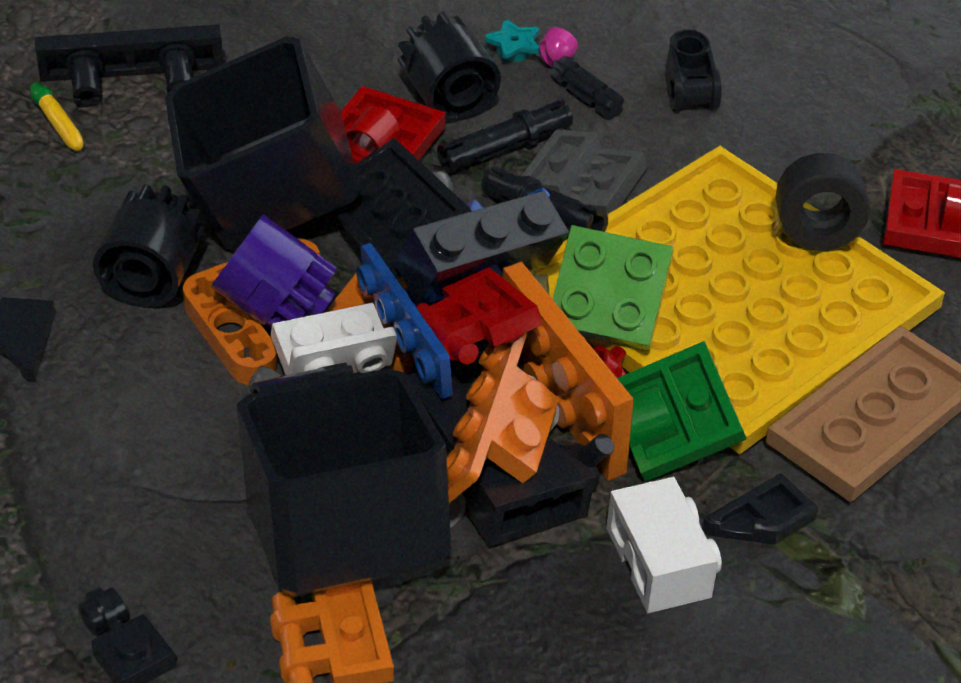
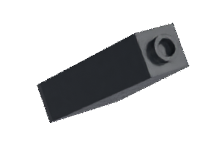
[406,363,595,547]

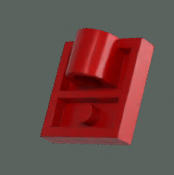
[341,86,446,164]
[883,169,961,258]

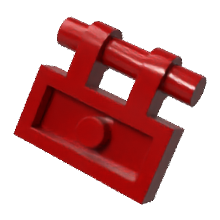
[416,267,542,364]

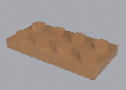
[766,326,961,502]

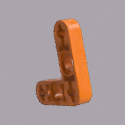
[183,239,320,385]

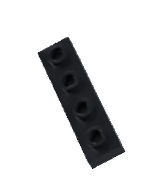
[35,24,223,107]

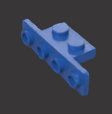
[356,243,482,399]

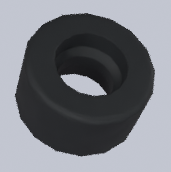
[775,152,870,251]

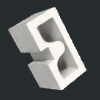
[606,477,722,614]

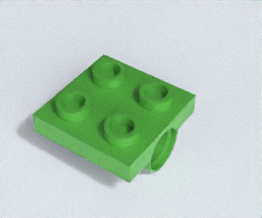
[553,225,674,351]

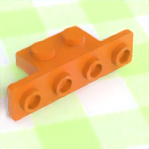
[447,333,559,503]

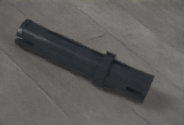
[437,99,573,174]
[481,166,608,232]

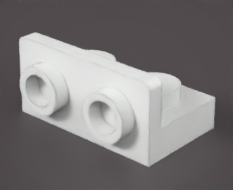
[271,303,398,375]

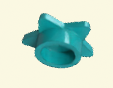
[484,20,540,62]

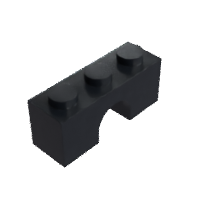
[395,191,569,305]

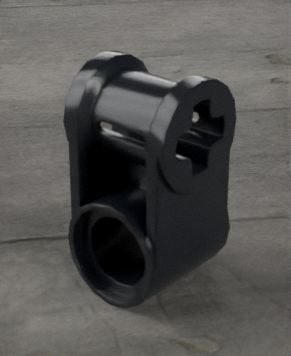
[665,29,722,110]

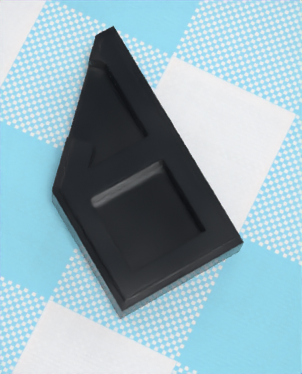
[0,297,55,381]
[702,473,819,544]

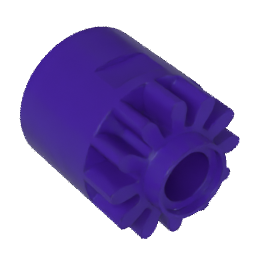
[210,214,337,330]

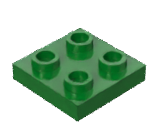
[617,341,747,482]

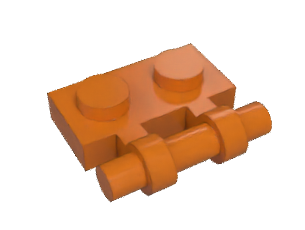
[269,581,394,683]

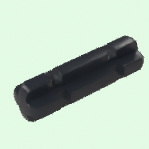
[551,56,624,119]

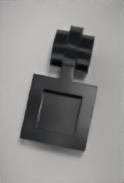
[78,587,176,683]

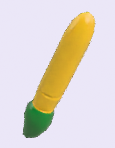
[30,82,84,151]

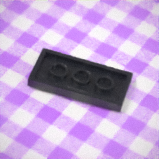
[330,138,471,279]

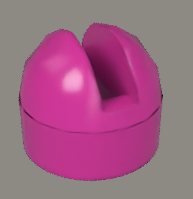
[539,27,578,67]

